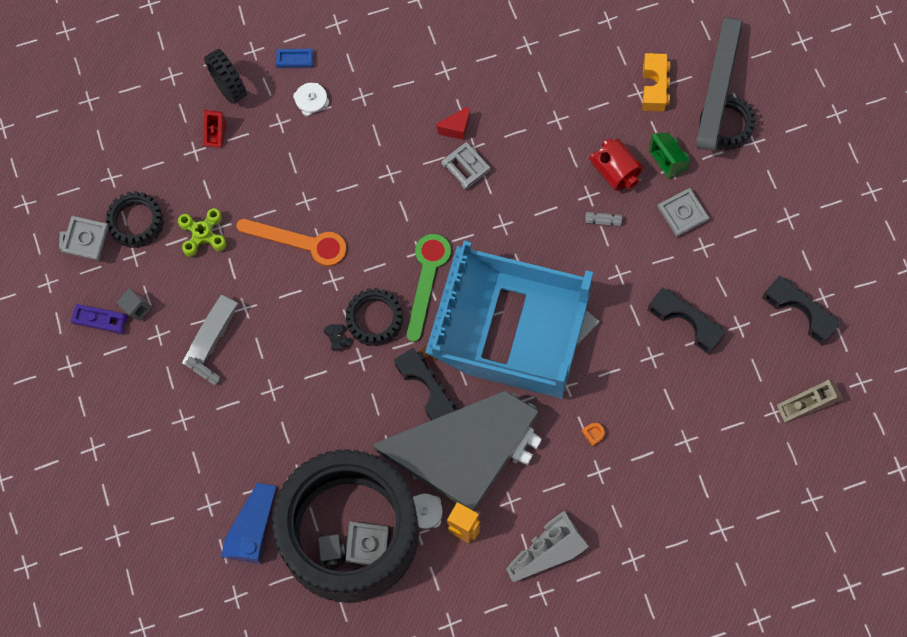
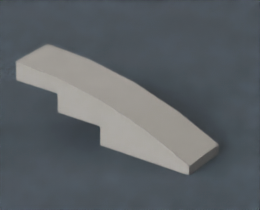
[182,294,239,365]

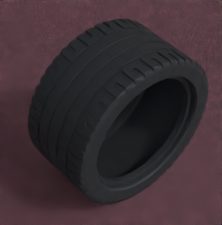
[272,449,419,603]

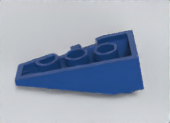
[221,483,277,564]

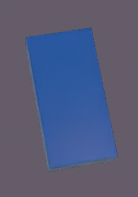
[276,49,313,68]

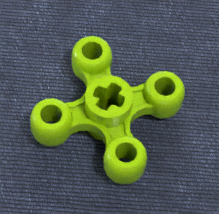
[178,208,227,257]

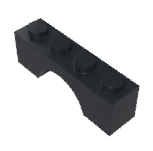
[762,275,841,346]
[647,287,725,355]
[394,348,456,421]

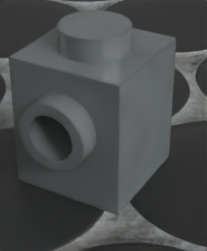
[117,288,152,321]
[318,535,345,567]

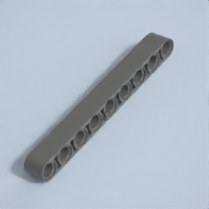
[697,18,743,151]

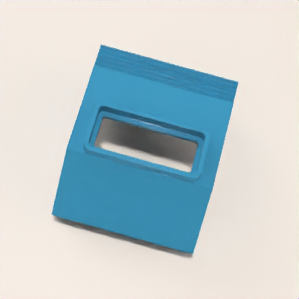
[425,241,593,399]

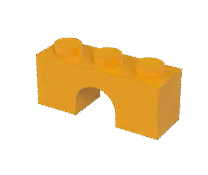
[642,53,670,112]
[447,502,480,544]

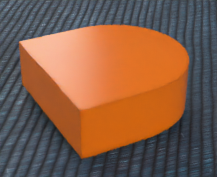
[581,423,605,447]

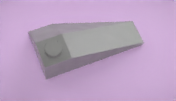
[506,511,589,582]

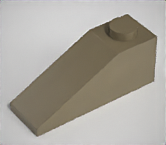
[777,380,843,423]

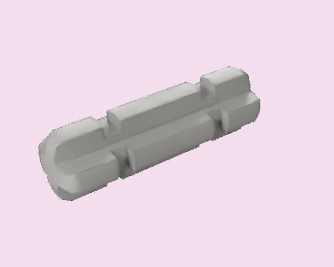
[585,212,622,226]
[185,357,220,385]

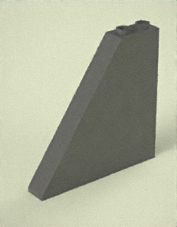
[373,391,539,512]

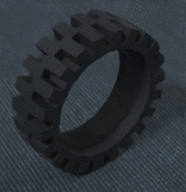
[204,49,247,104]
[699,94,756,150]
[106,191,164,248]
[346,288,403,346]

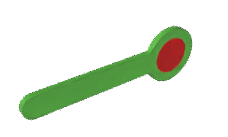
[407,234,451,342]

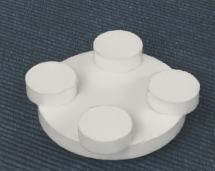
[293,83,329,117]
[413,494,443,529]

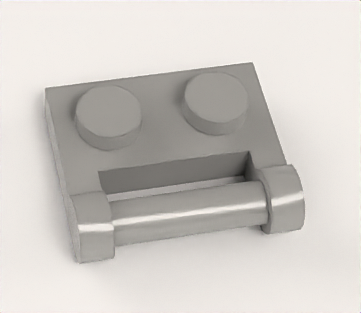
[441,142,490,190]

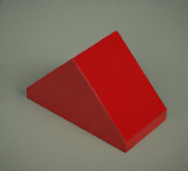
[436,107,470,140]
[203,110,227,148]

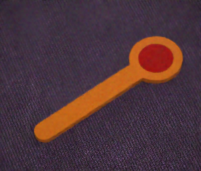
[236,219,346,266]

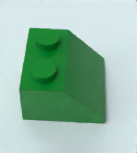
[649,132,690,179]

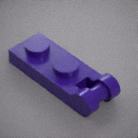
[71,304,128,335]

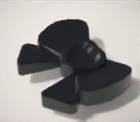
[323,324,352,351]

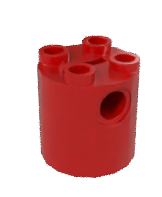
[589,138,644,192]

